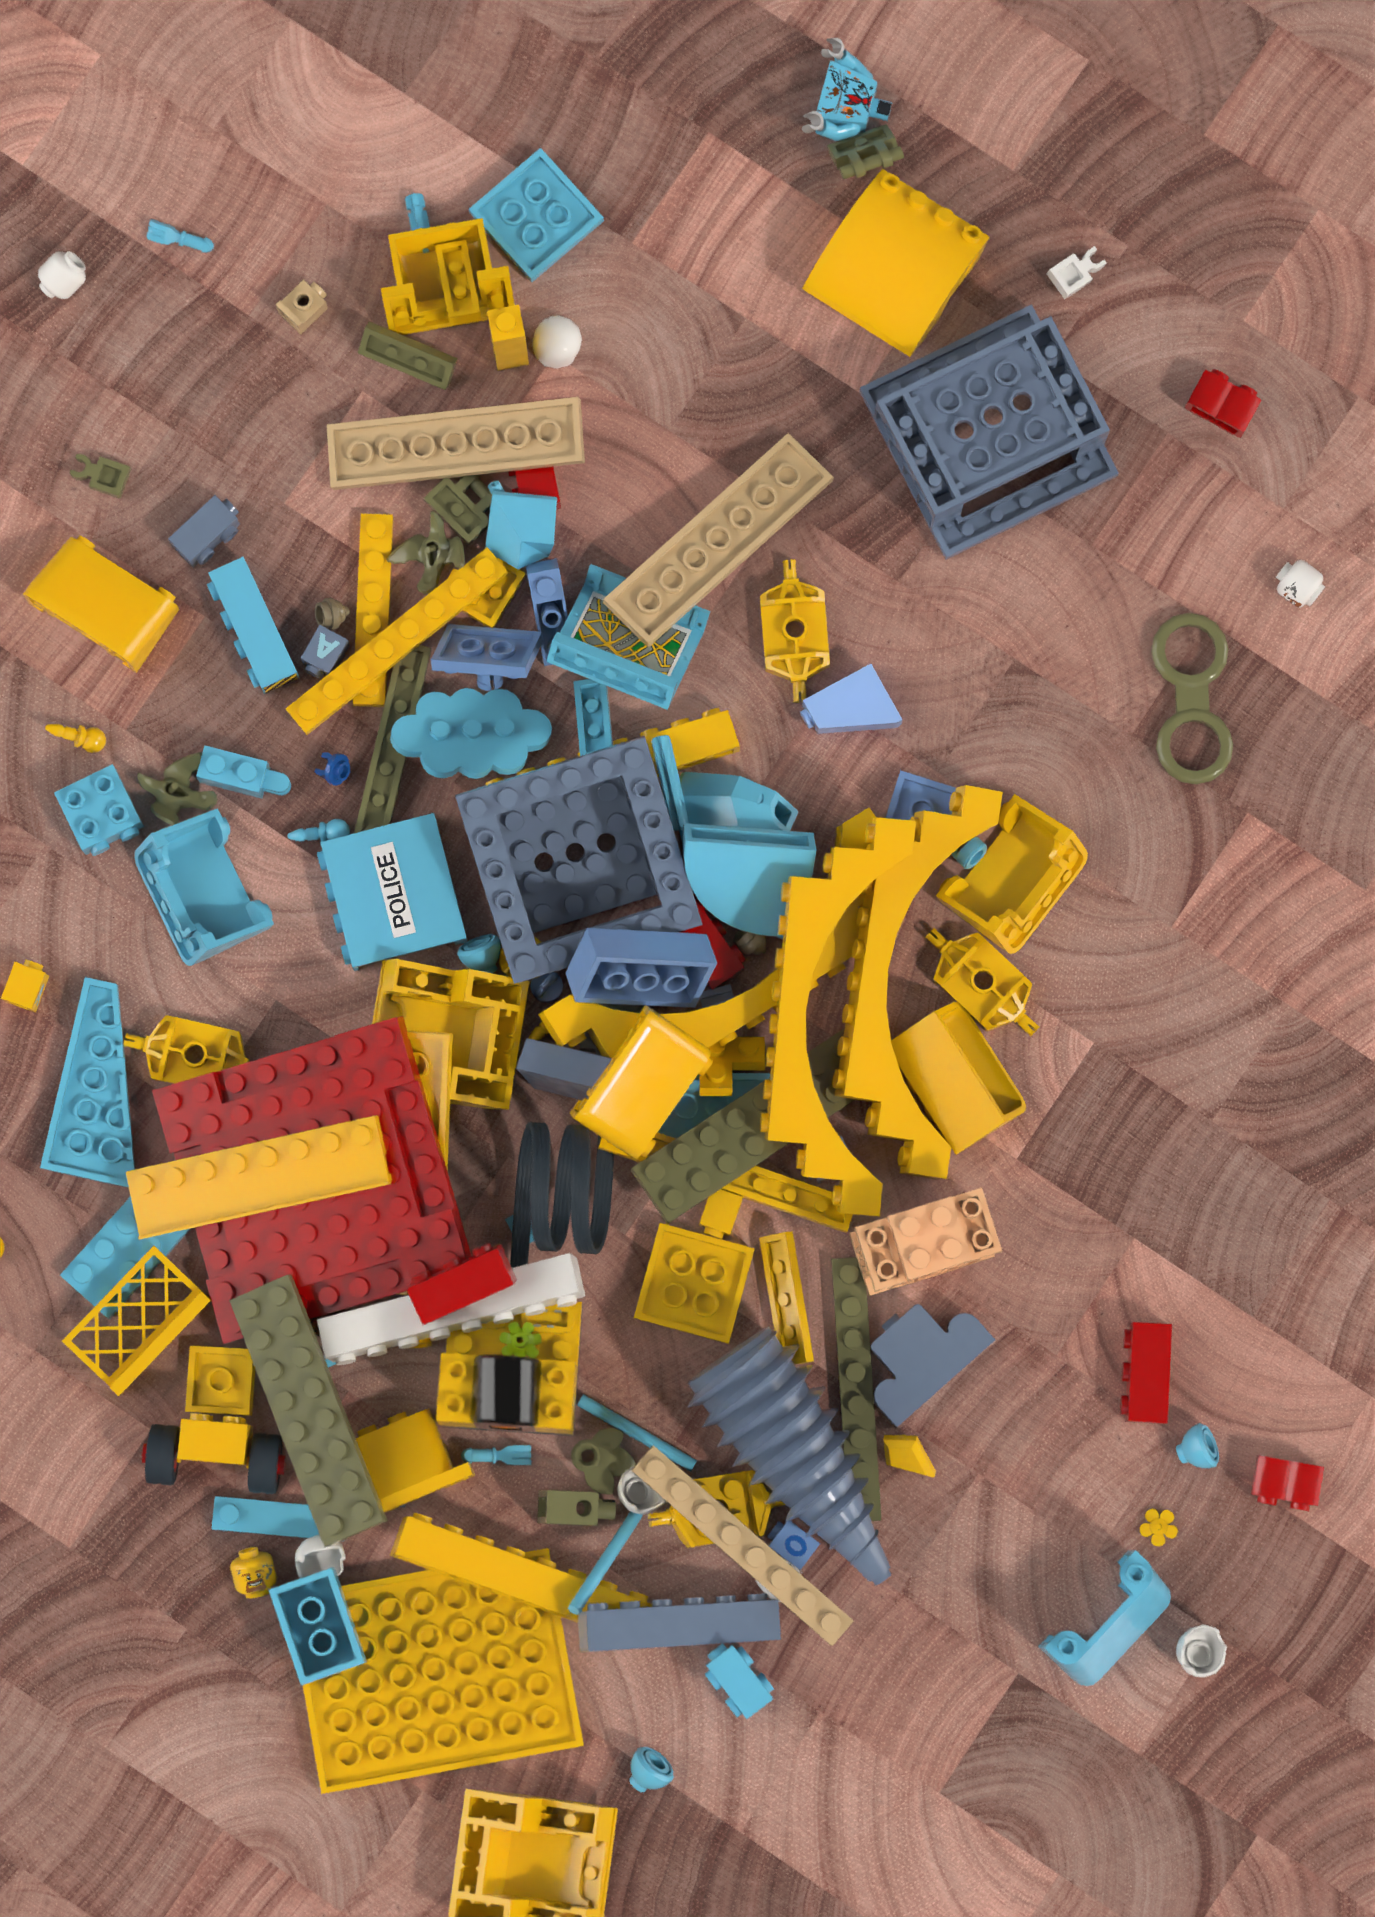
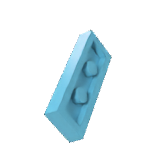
[573,679,613,756]

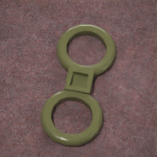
[1151,613,1233,785]

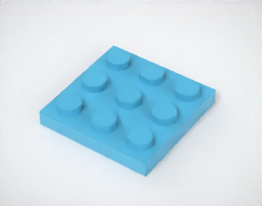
[468,148,604,282]

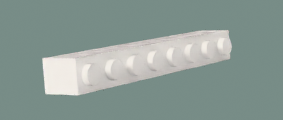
[317,1253,586,1365]

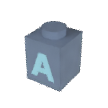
[301,625,350,679]

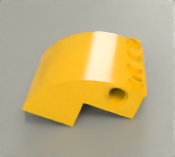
[802,169,990,357]
[372,959,529,1110]
[448,1789,618,1917]

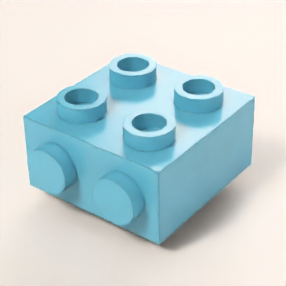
[54,764,144,856]
[705,1643,774,1719]

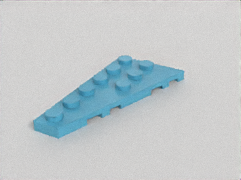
[40,977,135,1188]

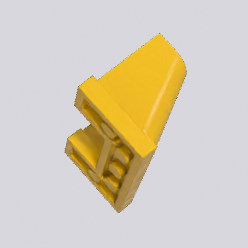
[381,218,515,335]
[356,1408,476,1513]

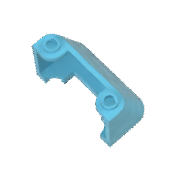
[134,808,274,966]
[1038,1550,1171,1686]

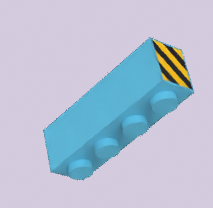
[206,557,299,694]

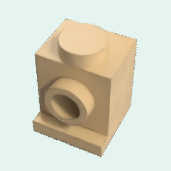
[276,280,328,335]

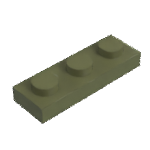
[358,321,458,390]

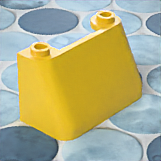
[23,535,179,673]
[936,794,1088,954]
[570,1004,713,1159]

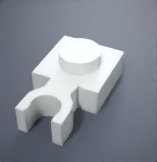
[1046,246,1107,299]

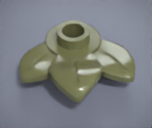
[571,1428,636,1495]

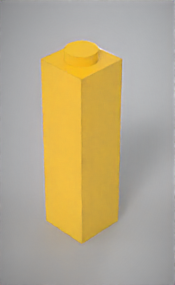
[487,305,529,371]

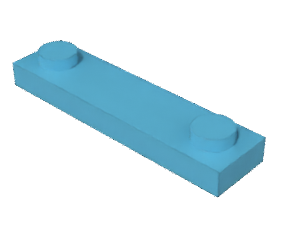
[212,1496,344,1541]

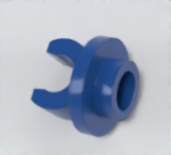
[314,752,350,786]

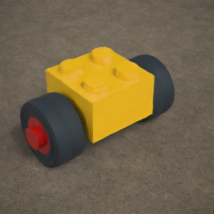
[142,1413,286,1494]

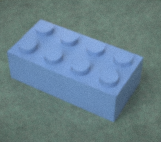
[566,928,717,1008]

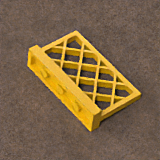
[62,1246,211,1396]

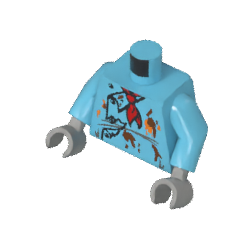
[802,38,892,141]

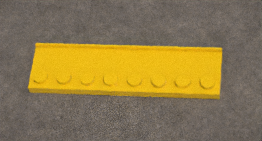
[126,1115,392,1240]

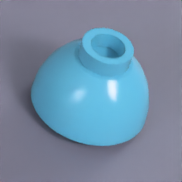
[457,934,501,973]
[1176,1423,1219,1468]
[629,1747,674,1792]

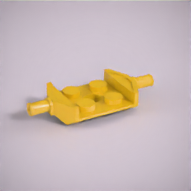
[760,559,830,703]
[925,927,1040,1037]
[124,1015,251,1084]
[648,1470,785,1548]

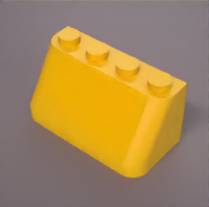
[891,1002,1026,1155]

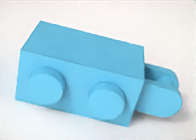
[196,746,291,799]

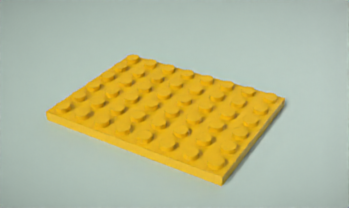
[303,1548,584,1794]

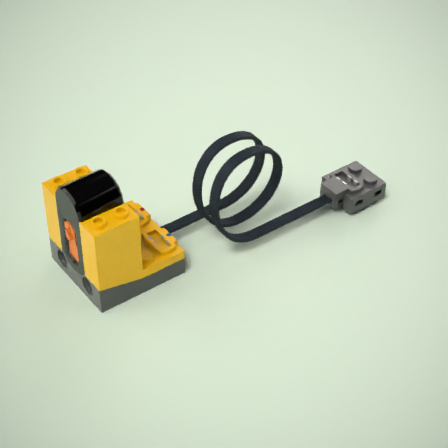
[436,1003,648,1436]

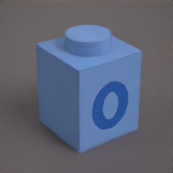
[767,1520,820,1570]

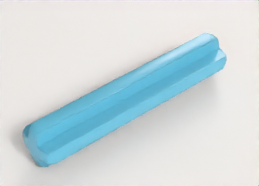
[651,735,689,831]

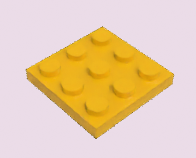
[634,1223,755,1344]

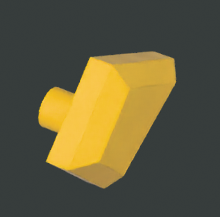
[883,1434,936,1478]

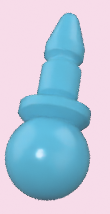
[287,819,350,842]

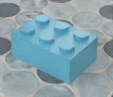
[269,1567,367,1685]

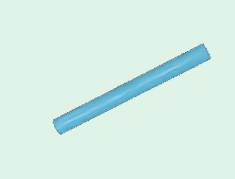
[577,1394,697,1472]
[568,1512,643,1615]

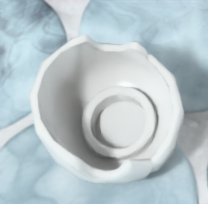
[532,315,582,369]
[617,1466,666,1514]
[295,1535,345,1578]
[1176,1624,1227,1677]

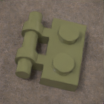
[827,124,904,179]
[424,474,492,545]

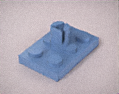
[431,624,542,691]

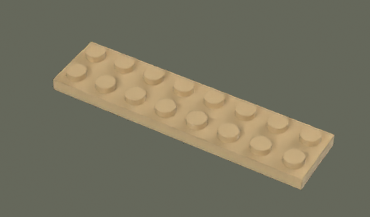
[327,397,585,490]
[603,433,833,648]

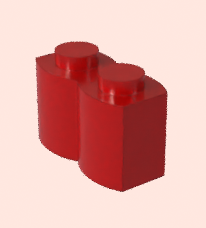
[1184,369,1262,438]
[1251,1455,1324,1511]

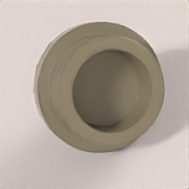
[315,598,350,630]
[733,930,767,955]

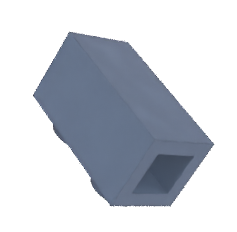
[168,495,240,568]

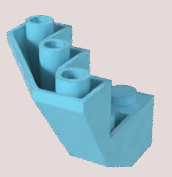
[679,772,799,840]

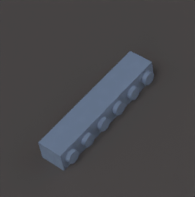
[578,1594,781,1652]

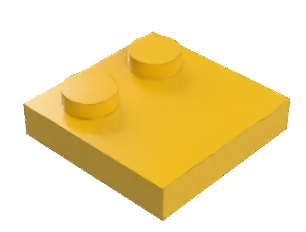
[185,1346,256,1416]

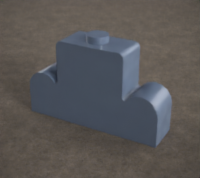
[870,1304,995,1428]

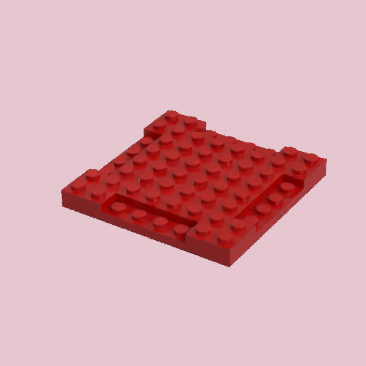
[152,1016,472,1344]

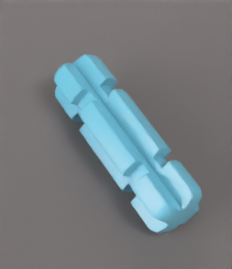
[405,193,430,253]

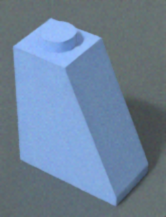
[800,664,902,734]

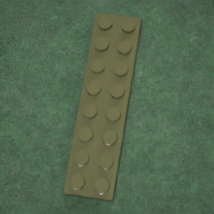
[631,1028,855,1224]
[230,1274,388,1547]

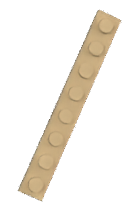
[631,1445,853,1646]

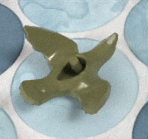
[387,511,465,594]
[137,752,217,825]

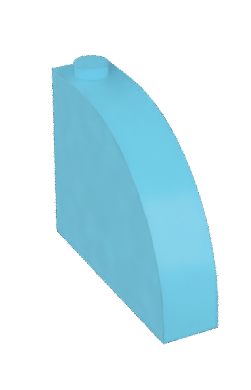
[682,823,817,939]

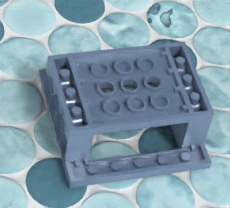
[859,304,1119,560]
[455,736,703,984]

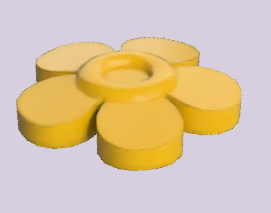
[1140,1509,1178,1546]

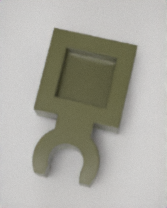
[70,454,131,499]

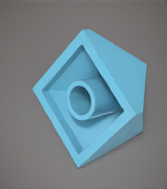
[485,491,557,569]

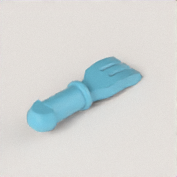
[146,219,214,253]
[461,1445,531,1465]

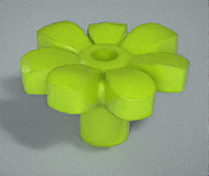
[499,1321,542,1364]

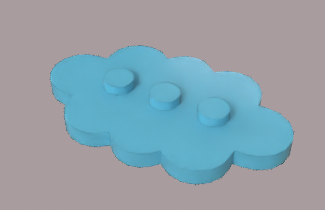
[390,688,552,779]

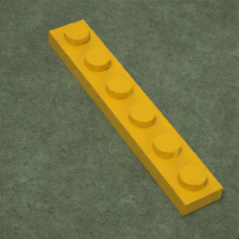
[353,514,394,707]

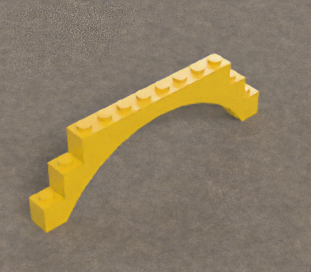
[832,785,1003,1179]
[538,807,876,1058]
[760,817,916,1216]

